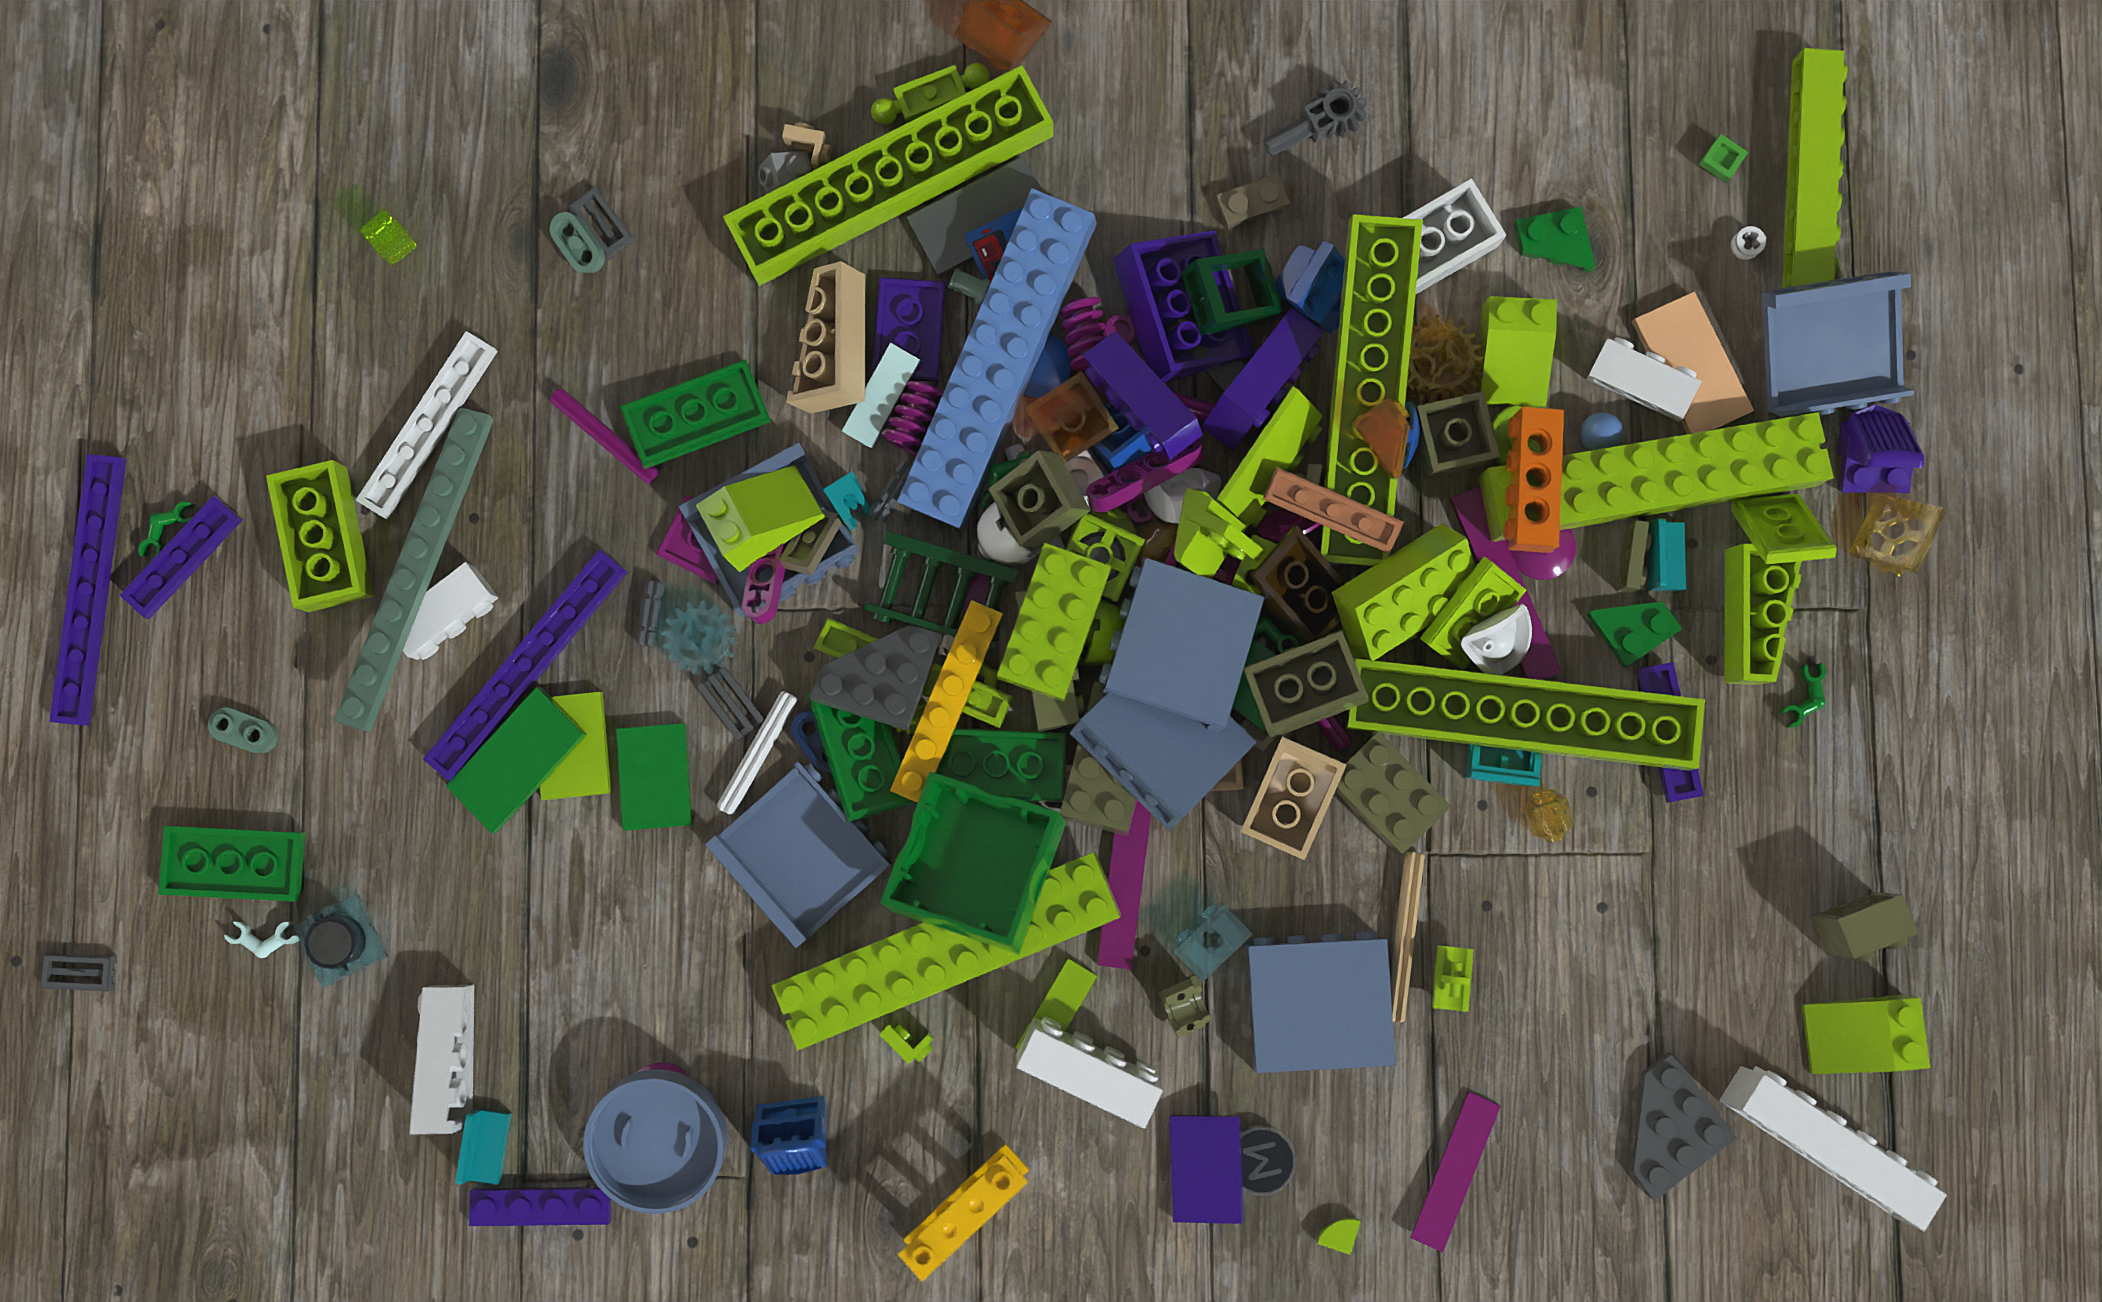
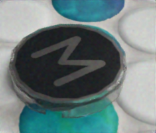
[1241,1125,1296,1196]

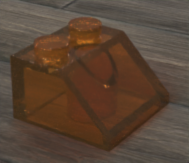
[955,0,1052,72]
[1024,371,1119,463]

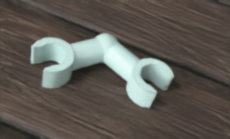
[224,922,302,958]

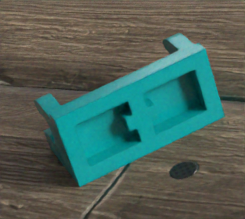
[823,471,870,532]
[1464,744,1542,787]

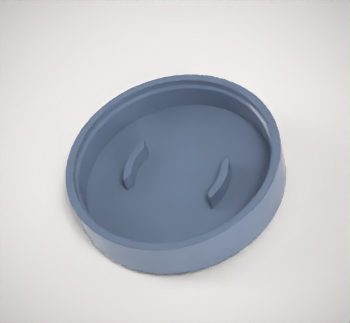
[583,1070,728,1214]

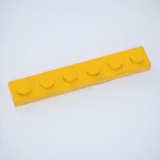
[890,600,1003,803]

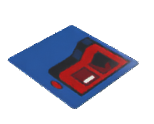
[964,208,1022,282]

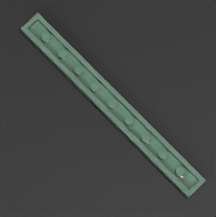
[333,407,494,733]

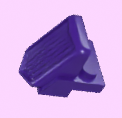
[1837,404,1925,493]

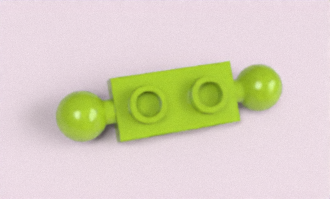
[871,63,990,125]

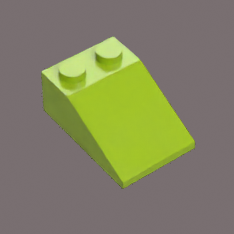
[1478,296,1557,408]
[696,465,825,572]
[1801,994,1930,1074]

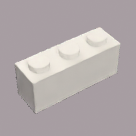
[1586,337,1702,422]
[403,562,499,660]

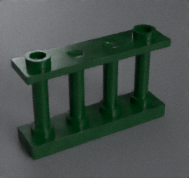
[864,531,1020,653]

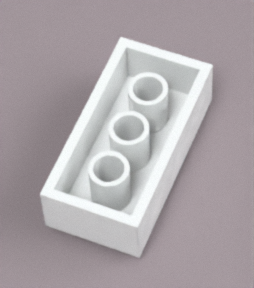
[1403,178,1507,294]
[1016,1016,1163,1129]

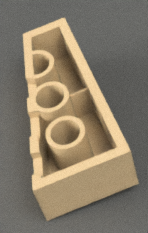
[786,261,865,414]

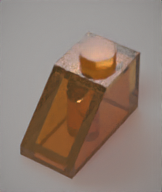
[1351,397,1410,479]

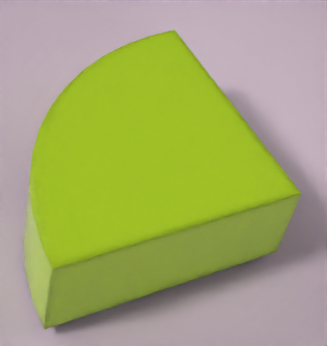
[1316,1217,1361,1255]

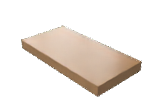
[1632,292,1754,434]

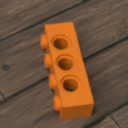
[1504,407,1564,553]

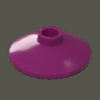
[1257,508,1320,541]
[1510,529,1576,580]

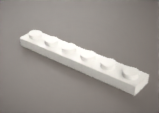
[356,331,498,520]

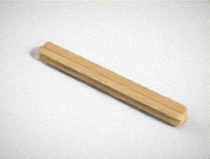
[1390,851,1424,1022]

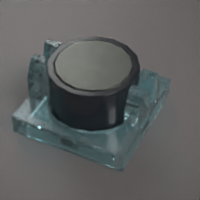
[293,895,388,988]

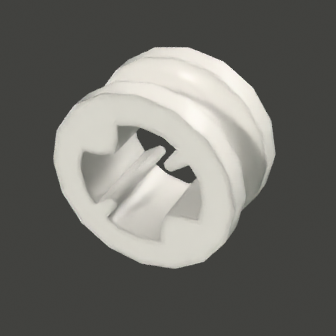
[1731,226,1766,260]

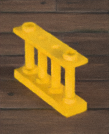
[898,1143,1029,1281]

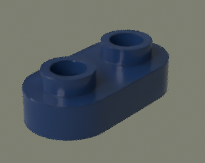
[791,711,831,773]

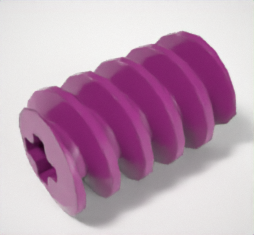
[1060,297,1107,372]
[882,380,944,456]

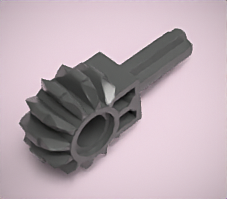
[1263,80,1367,156]

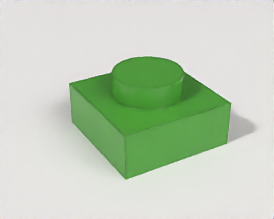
[1698,134,1748,183]

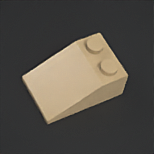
[1241,736,1347,860]

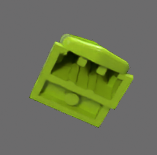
[1174,487,1265,579]

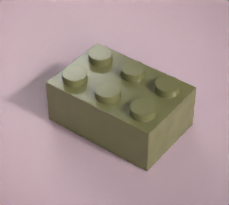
[1243,631,1369,739]
[1335,731,1451,854]

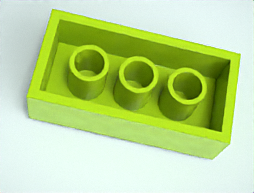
[266,460,374,612]
[1332,523,1475,662]
[997,543,1111,702]

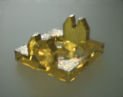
[1849,493,1946,577]

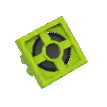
[1065,513,1145,603]

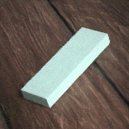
[842,343,921,448]

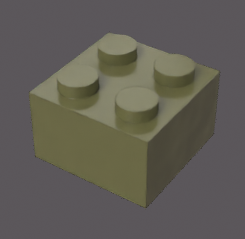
[1416,391,1500,479]
[989,450,1091,548]
[1811,892,1919,962]

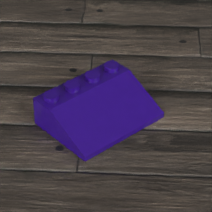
[1113,230,1255,383]

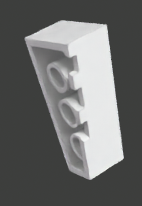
[409,985,474,1134]

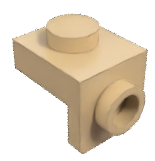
[782,123,831,170]

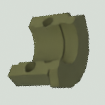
[1157,974,1211,1038]

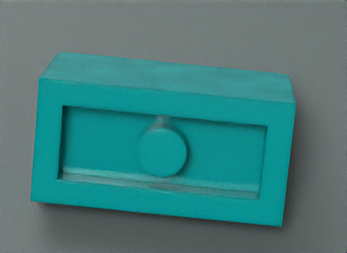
[1647,519,1686,591]
[455,1108,512,1185]

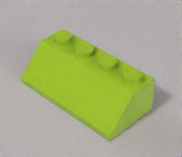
[1216,386,1323,531]

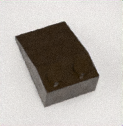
[1251,526,1346,646]

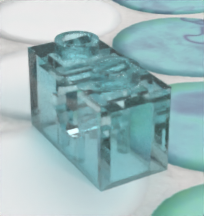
[1172,903,1252,982]

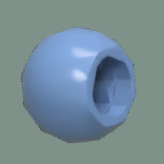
[1580,412,1624,451]

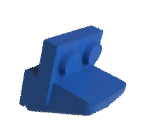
[1275,240,1345,334]
[751,1096,827,1175]

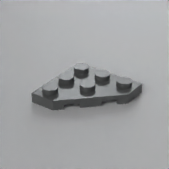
[810,625,943,730]
[1630,1052,1736,1201]

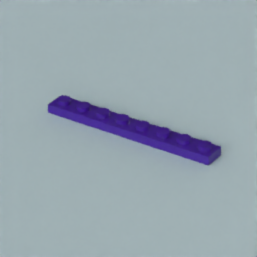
[49,454,126,726]
[423,549,628,781]

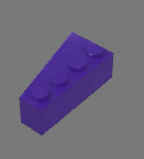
[1201,308,1324,451]
[1083,331,1203,460]

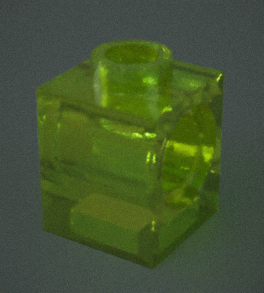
[359,209,418,266]

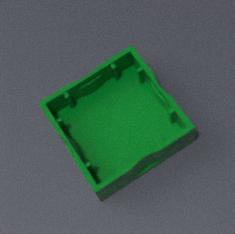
[880,772,1066,954]

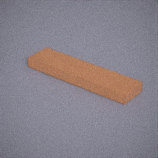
[1262,467,1404,554]

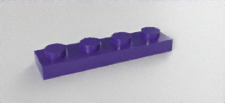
[120,495,243,619]
[1636,662,1704,803]
[469,1187,611,1226]

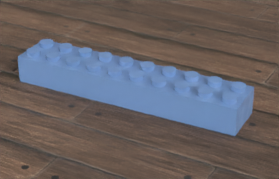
[897,188,1097,532]

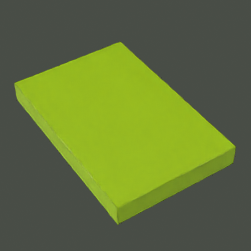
[1731,494,1837,564]
[1420,557,1526,670]
[540,692,611,801]

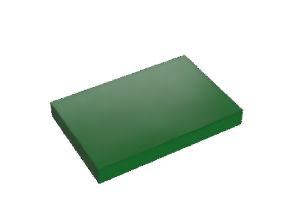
[616,723,693,831]

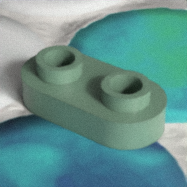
[550,212,605,274]
[208,707,278,753]

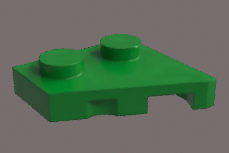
[1514,207,1596,272]
[1586,601,1682,668]

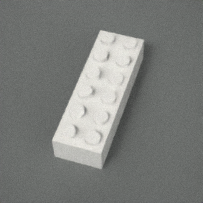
[1719,1066,1947,1231]

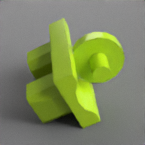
[1432,945,1473,1012]

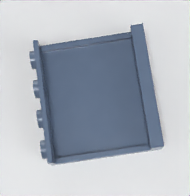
[1762,270,1914,419]
[679,443,859,618]
[1098,558,1264,733]
[1070,692,1256,831]
[705,762,892,948]
[1245,931,1396,1073]

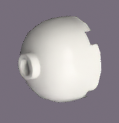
[977,502,1043,567]

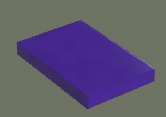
[871,277,946,382]
[1169,1115,1244,1224]

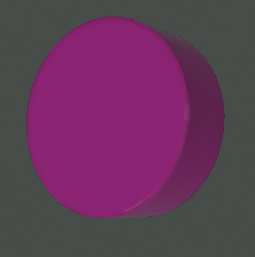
[1103,314,1136,346]

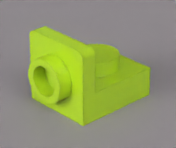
[879,1022,934,1064]

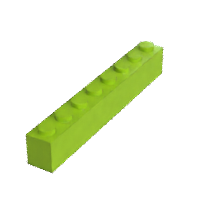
[1782,48,1848,288]

